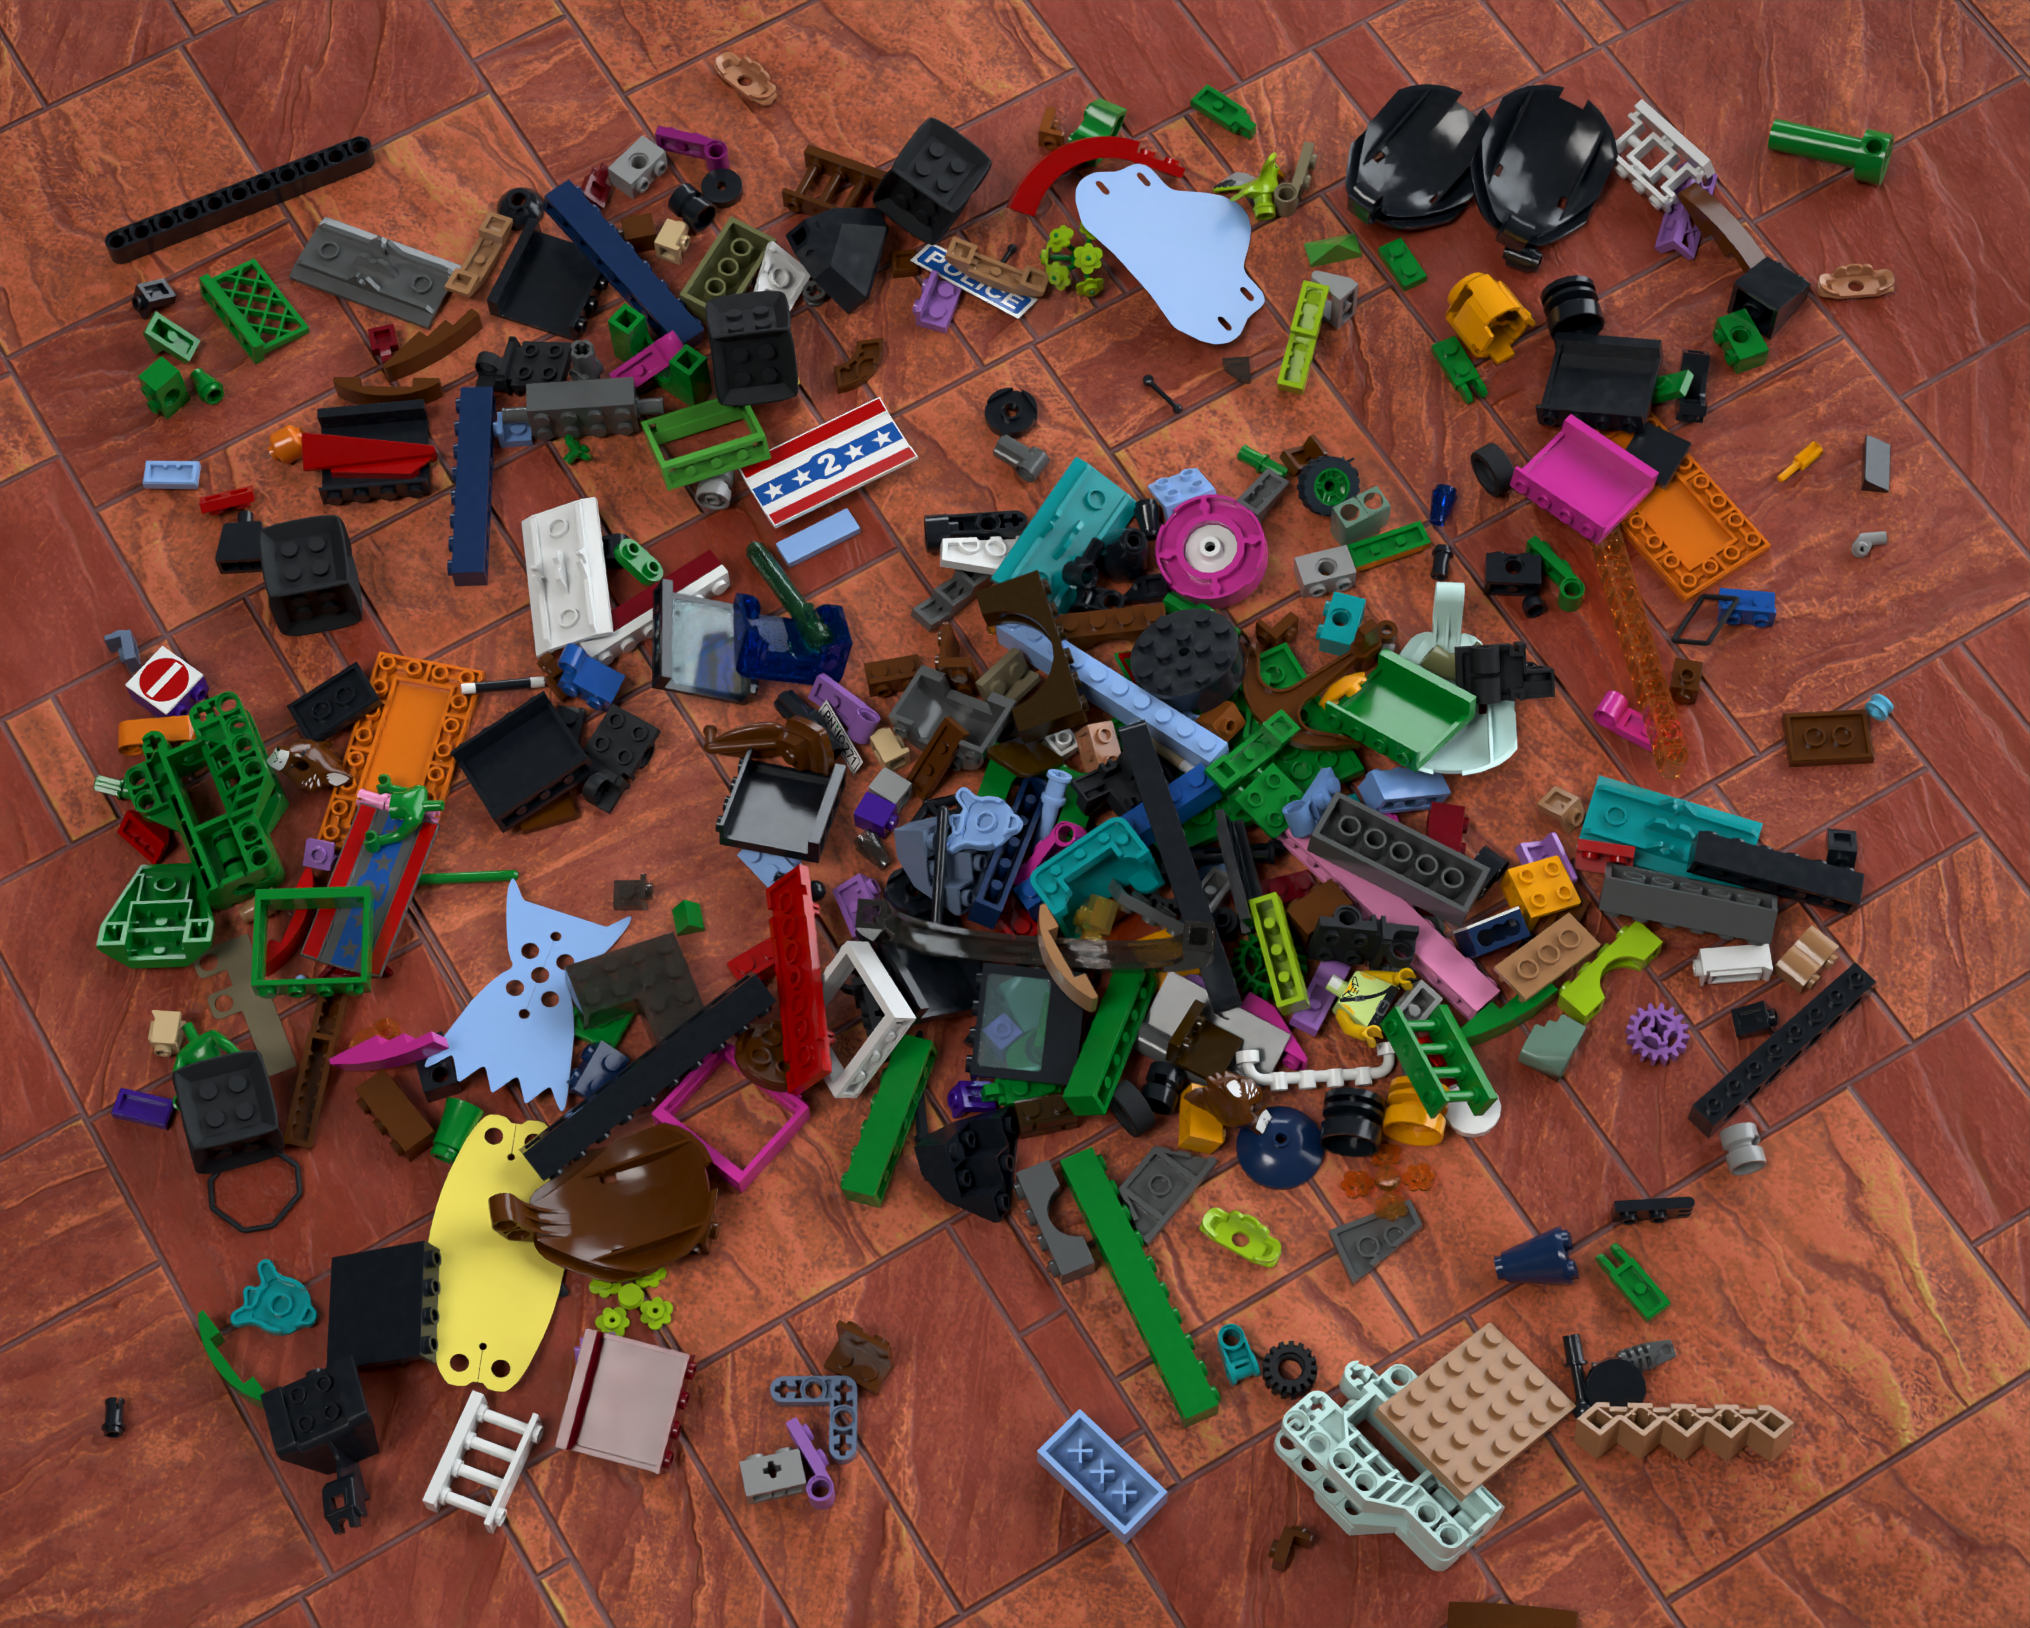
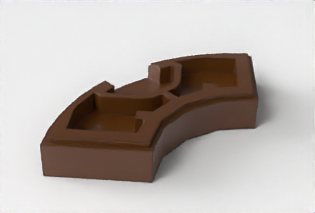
[834,338,884,394]

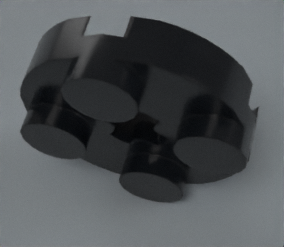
[985,388,1038,438]
[883,868,932,919]

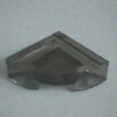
[1222,356,1251,384]

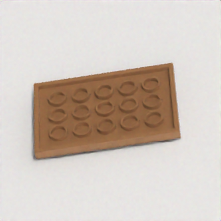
[1373,1322,1576,1502]

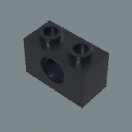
[1484,551,1541,597]

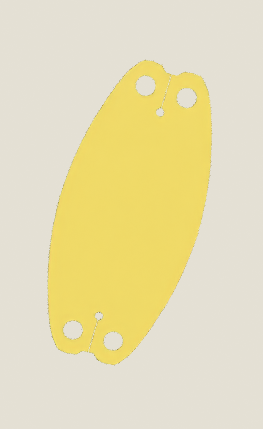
[428,1115,564,1392]

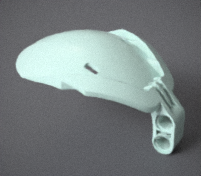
[1399,582,1517,776]

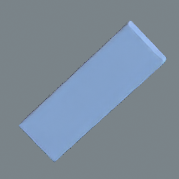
[776,508,861,568]

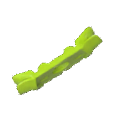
[1199,1208,1281,1268]

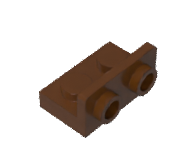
[864,654,920,697]

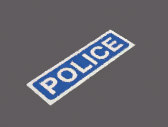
[910,244,1038,319]

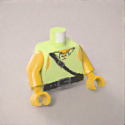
[1325,968,1416,1048]

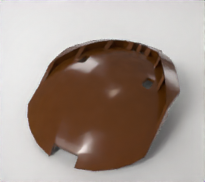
[488,1122,718,1284]

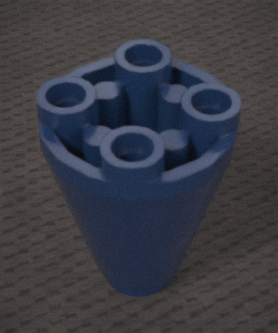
[1494,1226,1579,1286]

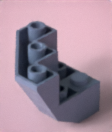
[894,814,995,915]

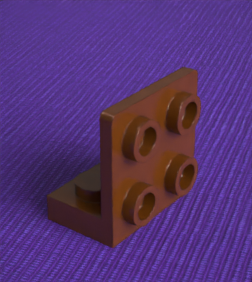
[824,1320,894,1396]

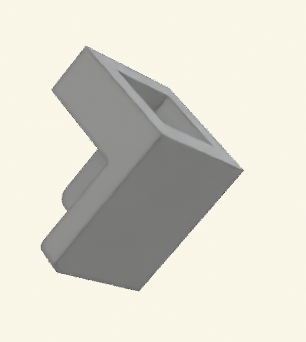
[868,767,913,814]

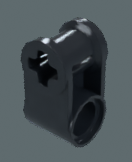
[1069,586,1124,613]
[1474,845,1510,901]

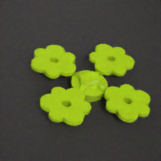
[589,1267,673,1337]

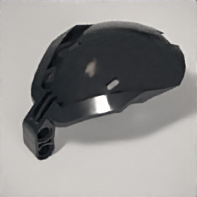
[1345,84,1491,230]
[1469,84,1618,253]

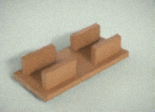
[1493,913,1601,1003]

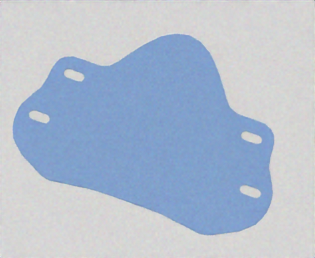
[1075,164,1265,344]

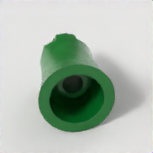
[430,1097,484,1165]

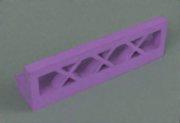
[1654,162,1718,260]

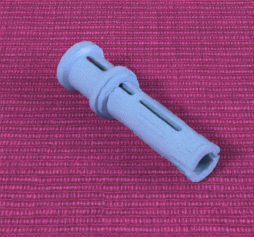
[1030,769,1072,852]

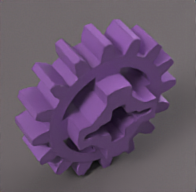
[1625,1003,1690,1066]

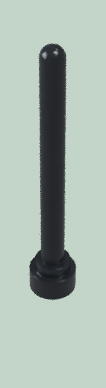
[924,805,949,943]

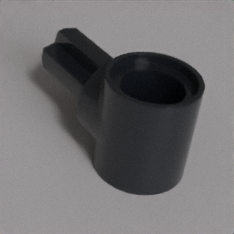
[1062,537,1105,589]

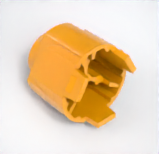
[1445,272,1536,365]

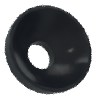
[497,187,545,231]

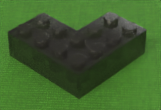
[565,932,704,1046]

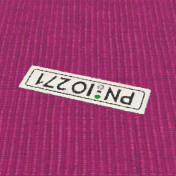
[818,699,863,776]

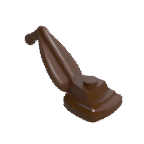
[703,715,834,776]

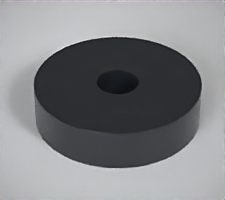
[701,168,743,209]

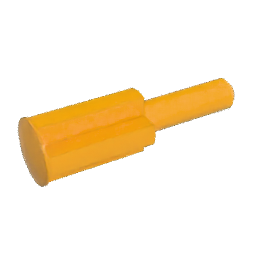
[1777,441,1824,482]

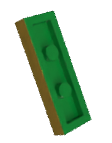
[1347,520,1431,572]

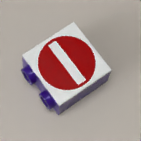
[125,646,209,718]

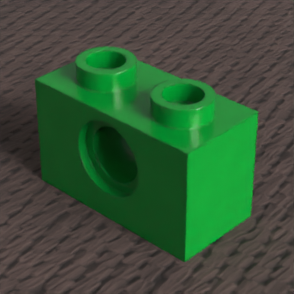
[1712,308,1769,374]
[138,356,191,420]

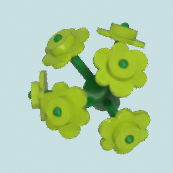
[1039,222,1104,297]

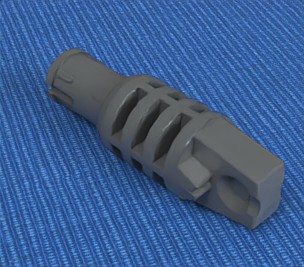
[1591,1340,1676,1372]

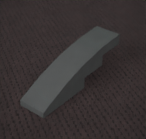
[1236,468,1290,523]
[911,569,994,632]

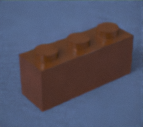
[355,1068,435,1162]

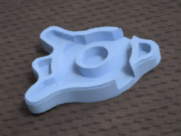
[946,787,1023,854]

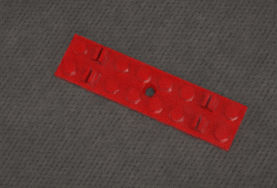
[766,864,835,1096]

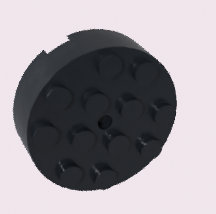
[1130,609,1246,715]

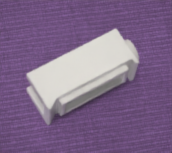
[1693,944,1773,987]

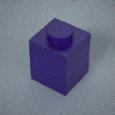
[853,791,900,839]

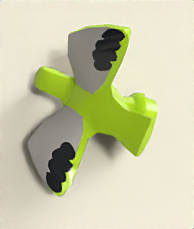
[1213,152,1285,220]

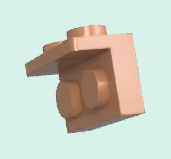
[1074,720,1121,773]

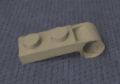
[1274,141,1318,217]

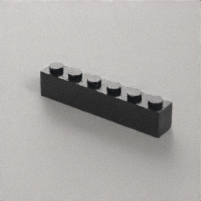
[1686,831,1865,915]

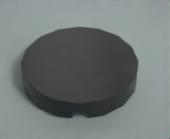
[1585,1357,1646,1407]

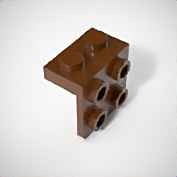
[935,622,981,696]

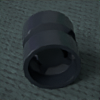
[668,183,717,232]
[1141,1061,1186,1115]

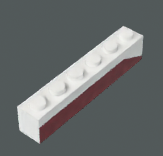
[575,549,731,666]

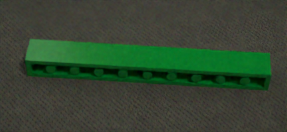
[1060,1147,1221,1428]

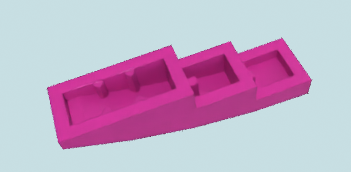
[329,1031,449,1071]

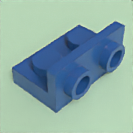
[1717,588,1776,628]

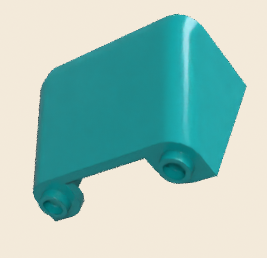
[1030,817,1165,947]

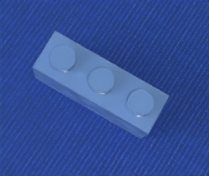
[1358,767,1451,814]

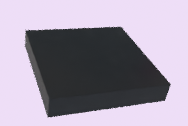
[1625,422,1692,490]

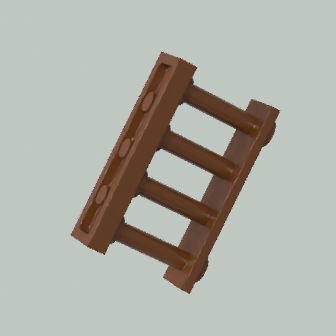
[782,144,887,216]

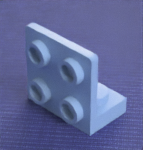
[1148,468,1217,521]

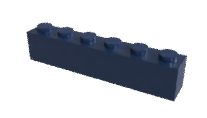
[967,776,1048,930]

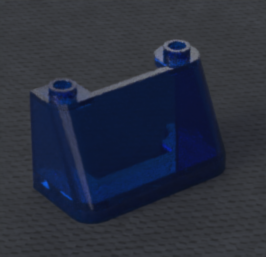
[733,593,853,685]

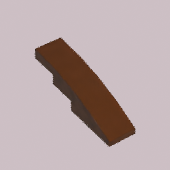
[1677,182,1766,273]
[382,308,483,383]
[1447,1602,1579,1628]

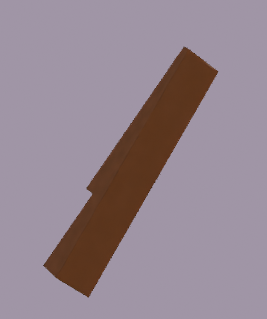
[283,993,351,1149]

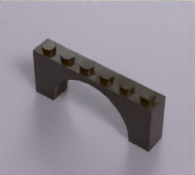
[975,570,1090,744]

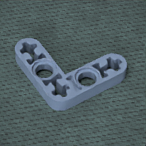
[770,1376,858,1465]

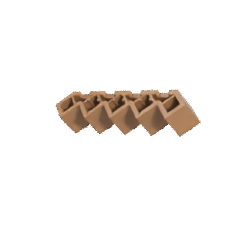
[1574,1402,1794,1462]

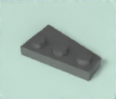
[1328,1199,1422,1286]

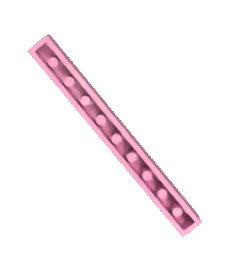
[1276,826,1500,1021]

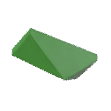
[1304,233,1362,267]

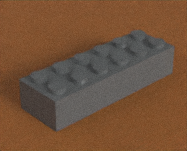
[1307,791,1491,928]
[1598,862,1778,946]

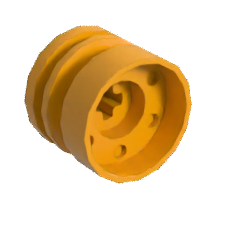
[1382,1076,1450,1147]

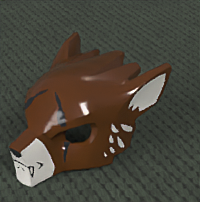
[267,739,354,792]
[1184,1071,1272,1135]

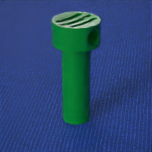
[1768,118,1894,186]

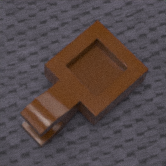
[537,652,568,701]

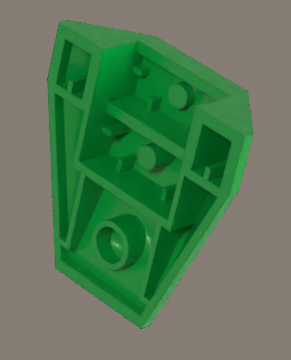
[96,863,215,969]

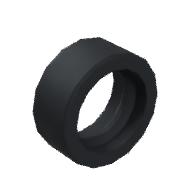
[1470,443,1514,497]
[1109,1080,1156,1138]

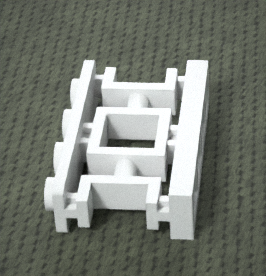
[1614,99,1715,214]

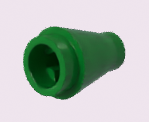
[190,368,224,405]

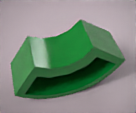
[1067,98,1127,167]

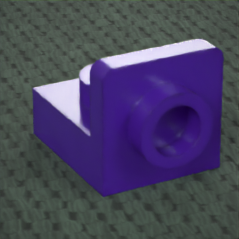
[947,1080,996,1118]

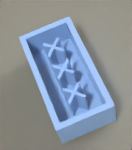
[1037,1409,1168,1545]

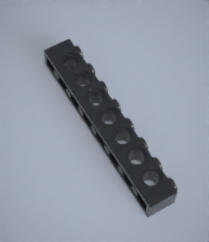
[1688,962,1876,1139]

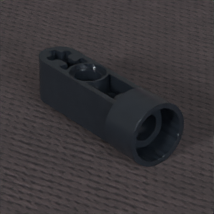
[924,510,1028,553]

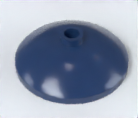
[1236,1106,1324,1190]

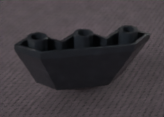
[785,208,889,314]
[914,1106,1018,1223]

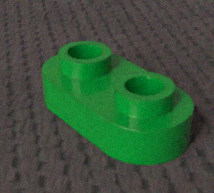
[614,539,663,586]

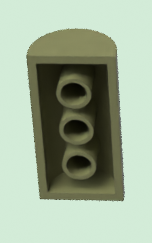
[679,216,777,324]

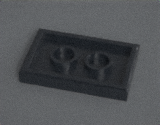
[287,661,383,742]

